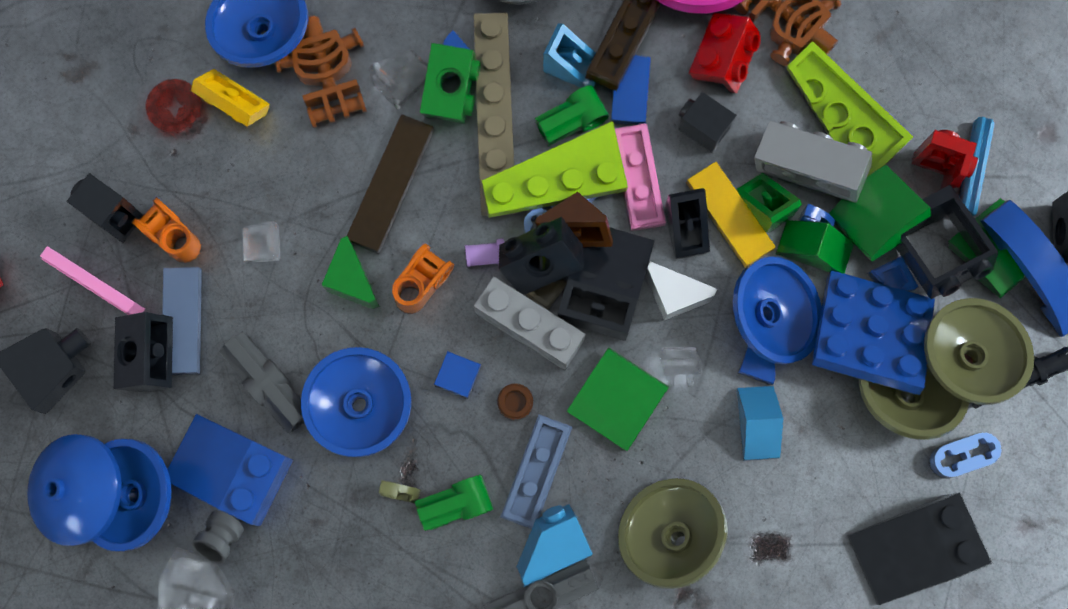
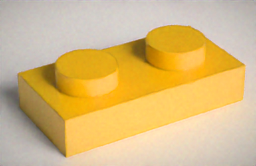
[191,69,270,127]

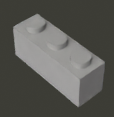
[754,121,872,203]
[474,276,585,370]

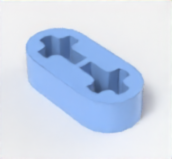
[929,432,1001,478]

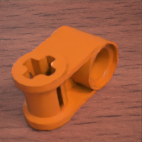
[132,197,201,263]
[392,243,455,314]

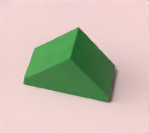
[736,173,802,234]
[775,220,854,274]
[322,236,380,309]

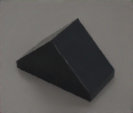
[664,188,710,258]

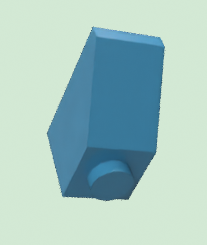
[517,504,593,586]

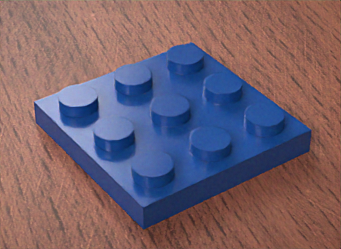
[812,270,935,395]

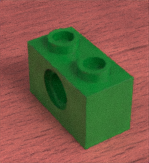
[420,43,481,123]

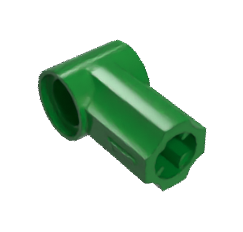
[535,85,609,146]
[415,475,494,531]

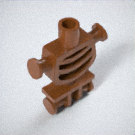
[733,0,841,66]
[275,16,367,128]

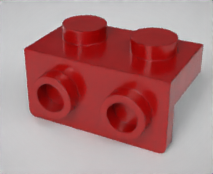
[688,13,761,94]
[911,130,978,189]

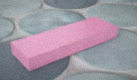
[615,123,666,232]
[40,246,145,315]

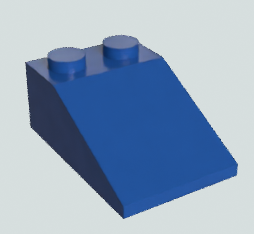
[167,414,293,526]

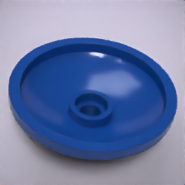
[205,0,308,68]
[733,257,822,364]
[301,347,412,457]
[27,434,122,546]
[93,439,171,551]

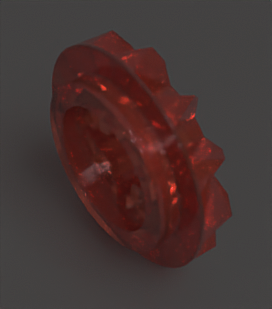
[146,79,203,134]

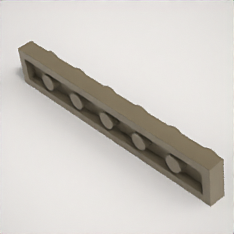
[474,13,516,216]

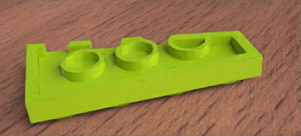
[787,41,913,177]
[482,121,628,218]

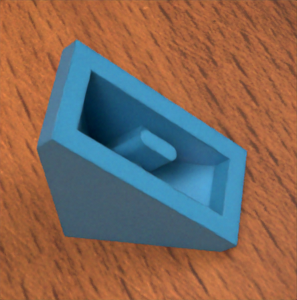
[543,23,596,88]
[737,386,783,460]

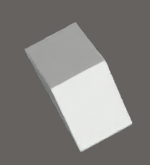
[645,261,717,320]

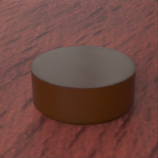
[497,383,533,421]

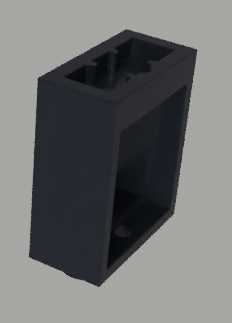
[895,185,998,300]

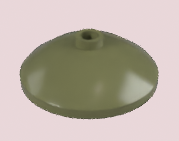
[924,298,1034,405]
[859,363,969,440]
[618,478,727,589]

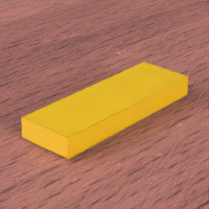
[686,162,776,268]

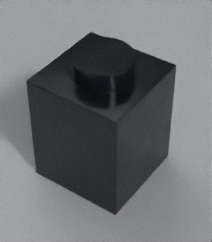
[678,92,737,153]

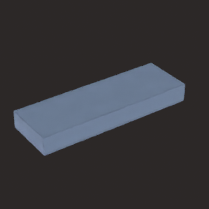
[162,267,202,375]
[500,415,572,529]

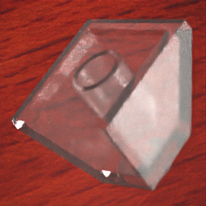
[159,547,235,609]

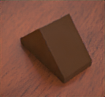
[535,192,613,247]

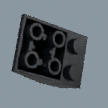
[557,227,655,341]

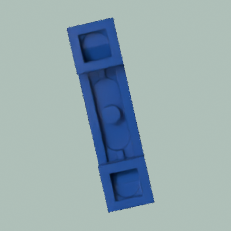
[980,200,1068,337]

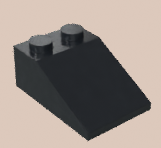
[847,493,992,605]

